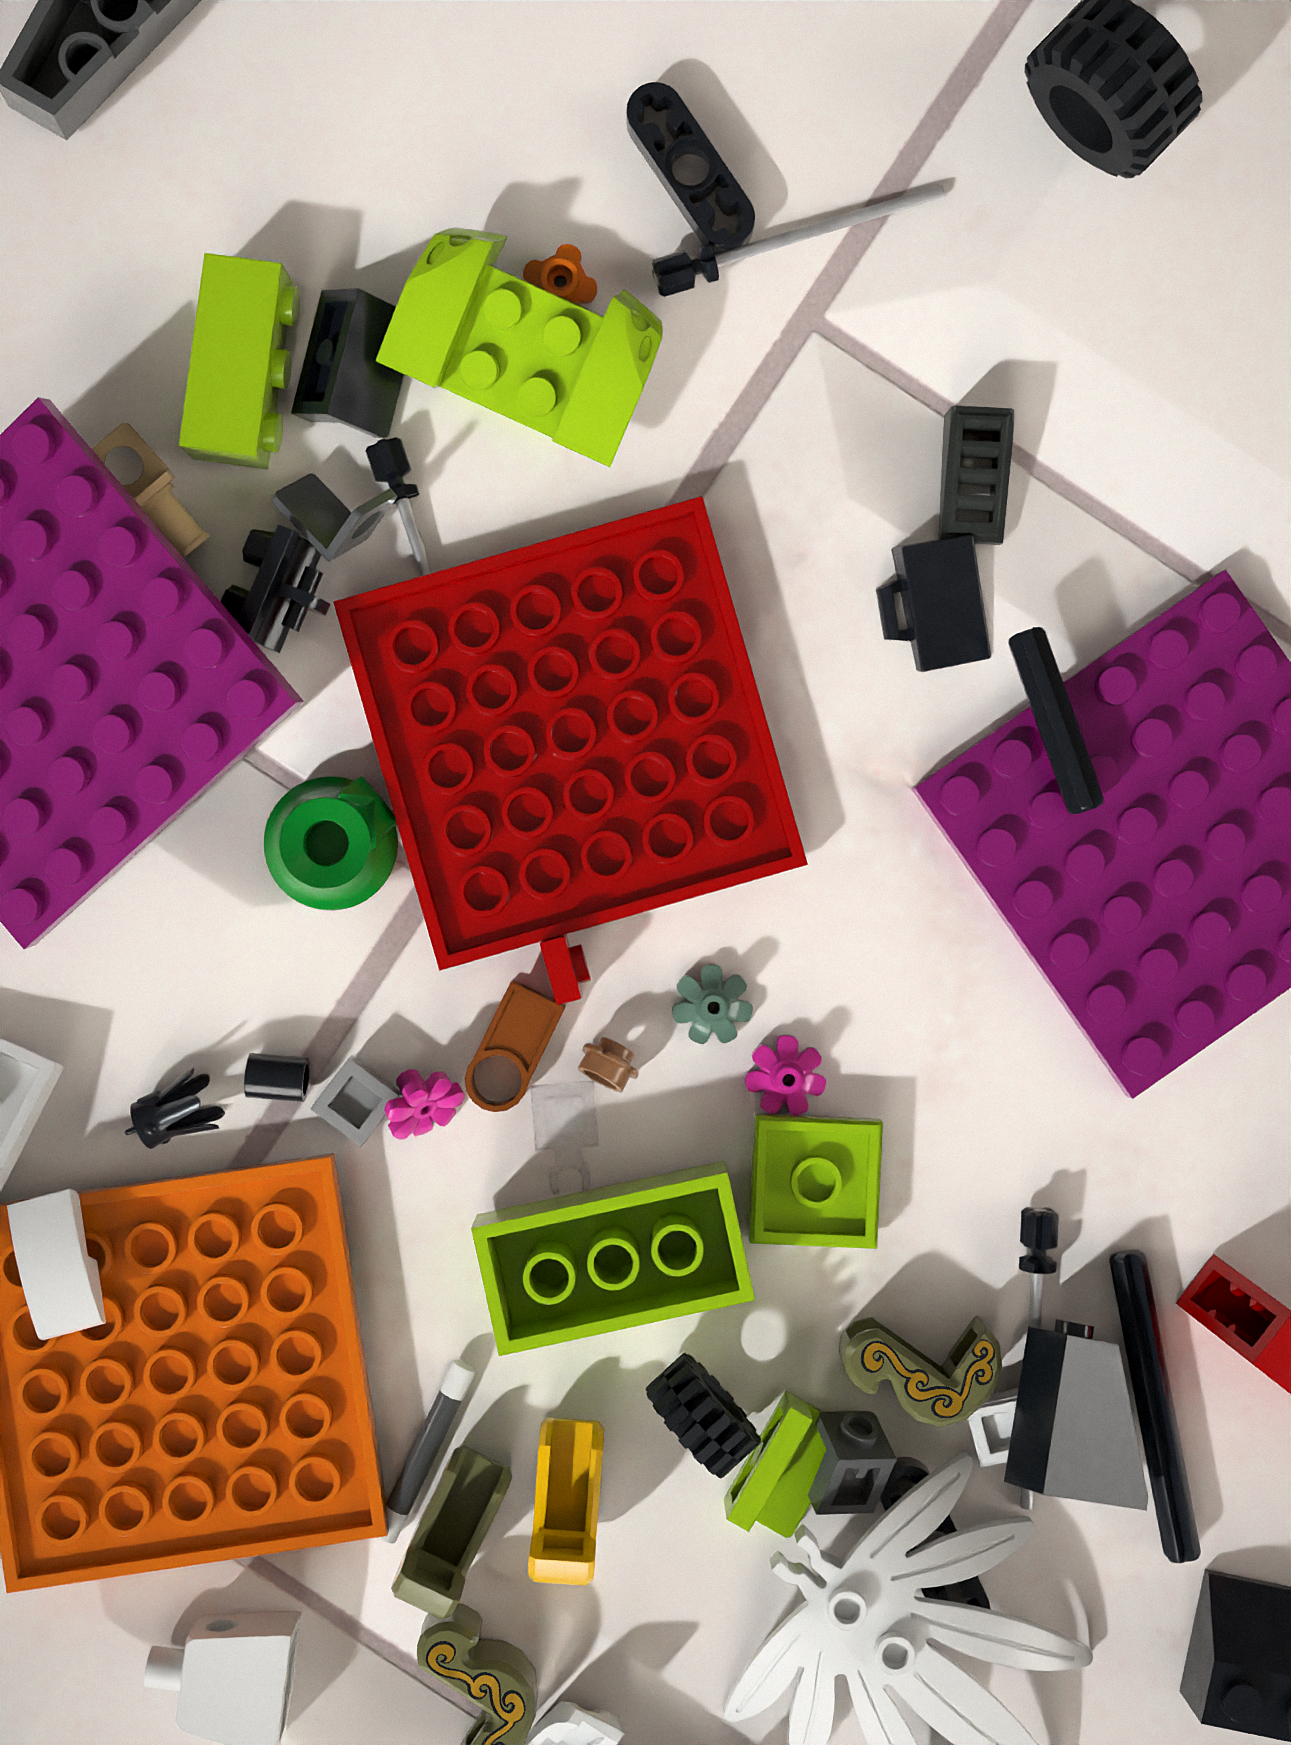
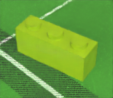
[179,253,300,469]

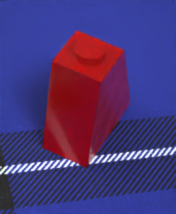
[1176,1254,1291,1394]

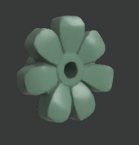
[672,964,753,1044]

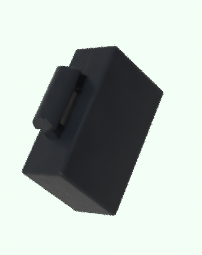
[876,534,991,672]

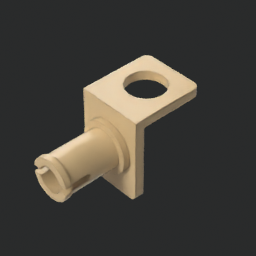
[92,423,210,558]

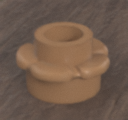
[578,1037,639,1092]

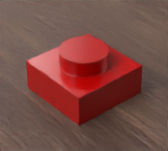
[539,934,591,1005]

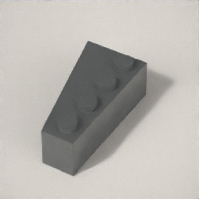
[0,0,201,140]

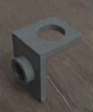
[272,473,397,562]

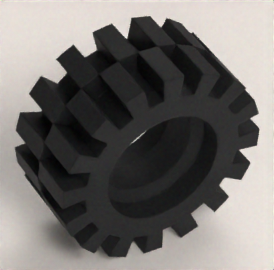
[645,1352,761,1479]

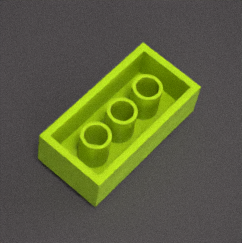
[471,1160,755,1356]

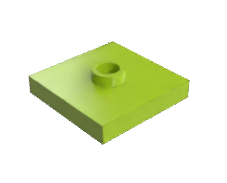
[749,1113,883,1249]

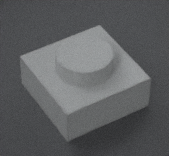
[310,1055,402,1147]

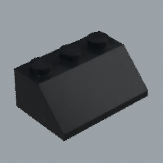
[1179,1569,1291,1742]

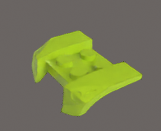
[376,228,663,467]

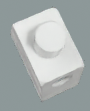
[144,1611,302,1745]

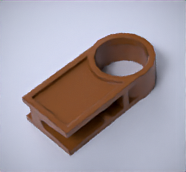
[464,980,566,1112]

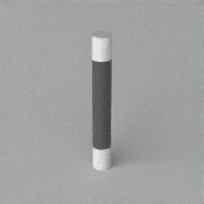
[378,1360,476,1544]

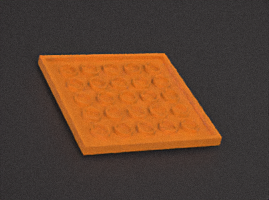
[0,1153,389,1593]

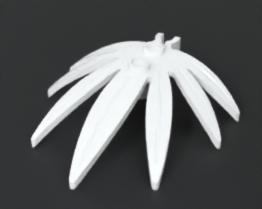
[723,1451,1094,1745]

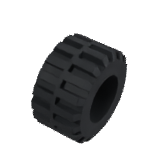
[1024,0,1203,179]

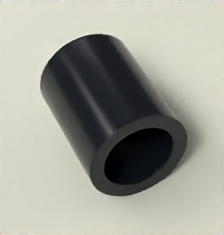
[244,1053,310,1102]

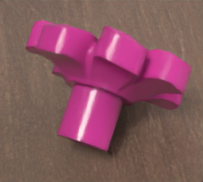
[745,1035,826,1116]
[384,1069,465,1140]

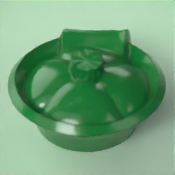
[263,776,398,911]

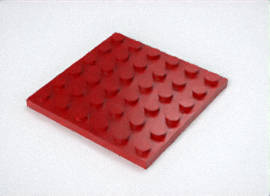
[333,496,808,971]

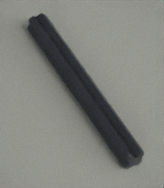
[1109,1249,1201,1563]

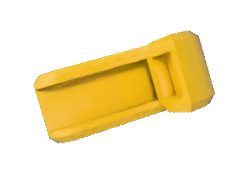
[528,1417,605,1586]

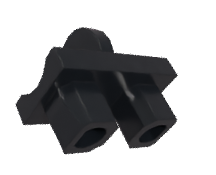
[220,524,331,653]

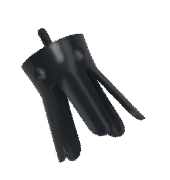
[125,1067,225,1149]

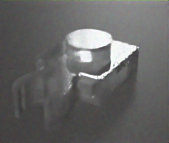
[530,1080,599,1195]

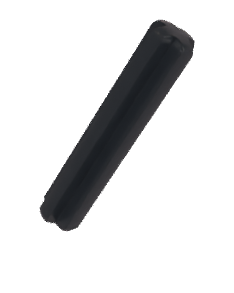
[1008,627,1104,814]

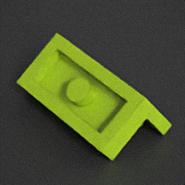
[724,1390,826,1538]

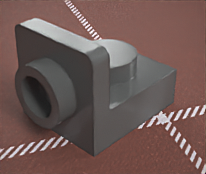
[808,1411,897,1515]

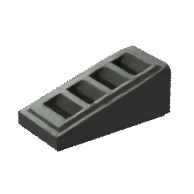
[938,406,1014,545]

